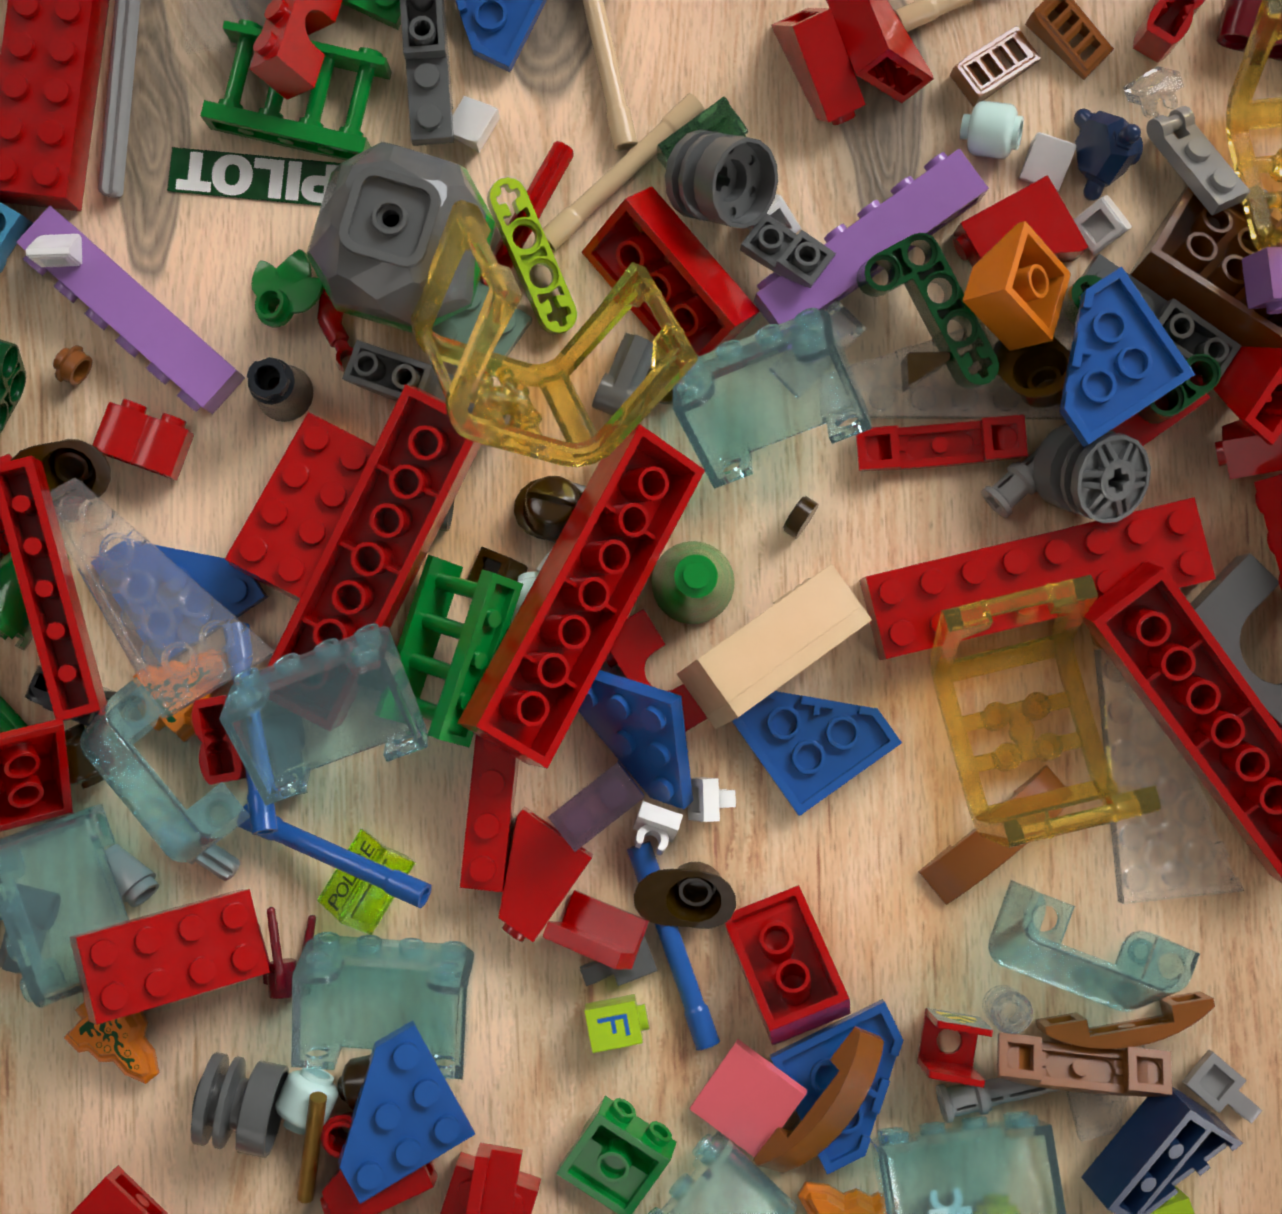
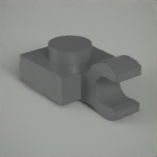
[580,935,658,986]

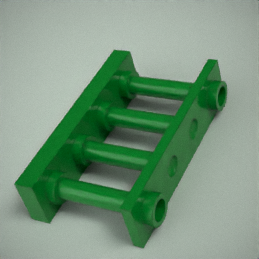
[200,19,392,161]
[375,555,523,748]

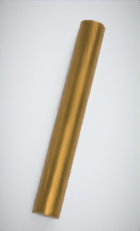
[297,1091,327,1204]

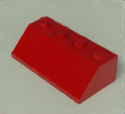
[582,186,760,376]

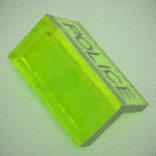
[317,829,415,935]

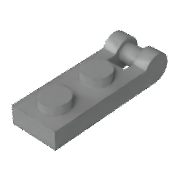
[1146,106,1250,215]

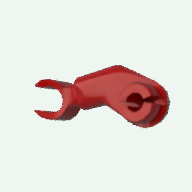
[317,289,354,371]

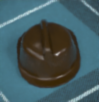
[993,337,1071,408]
[10,439,111,508]
[514,476,586,543]
[633,862,736,929]

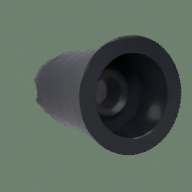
[247,357,313,422]

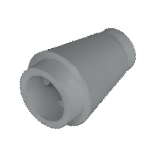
[98,844,159,907]

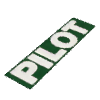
[167,147,341,206]

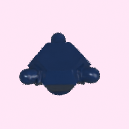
[1074,108,1143,201]

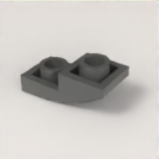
[740,214,836,288]

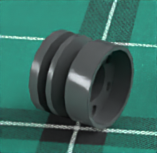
[665,129,778,229]
[1033,423,1151,523]
[191,1052,289,1158]

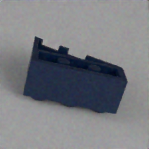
[1081,1087,1243,1214]

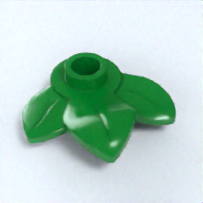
[251,249,324,328]

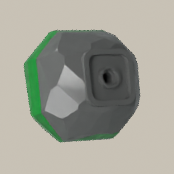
[306,142,496,335]

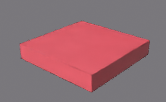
[689,1039,808,1158]

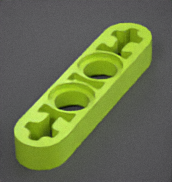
[487,177,577,334]

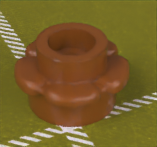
[53,345,93,385]

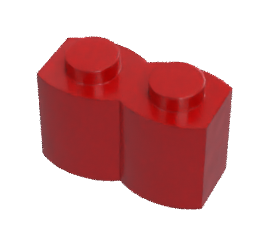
[1133,0,1205,63]
[93,399,194,481]
[192,695,246,785]

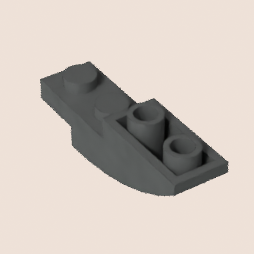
[400,0,454,146]
[1079,254,1241,376]
[342,340,517,438]

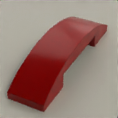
[855,414,1028,471]

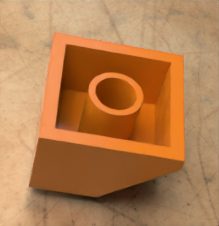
[962,221,1071,351]

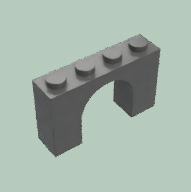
[1190,553,1282,730]

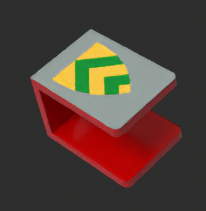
[917,1008,993,1088]

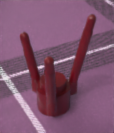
[256,907,316,999]

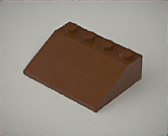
[1129,185,1282,348]

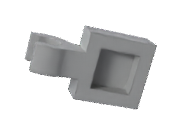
[1182,1050,1262,1124]

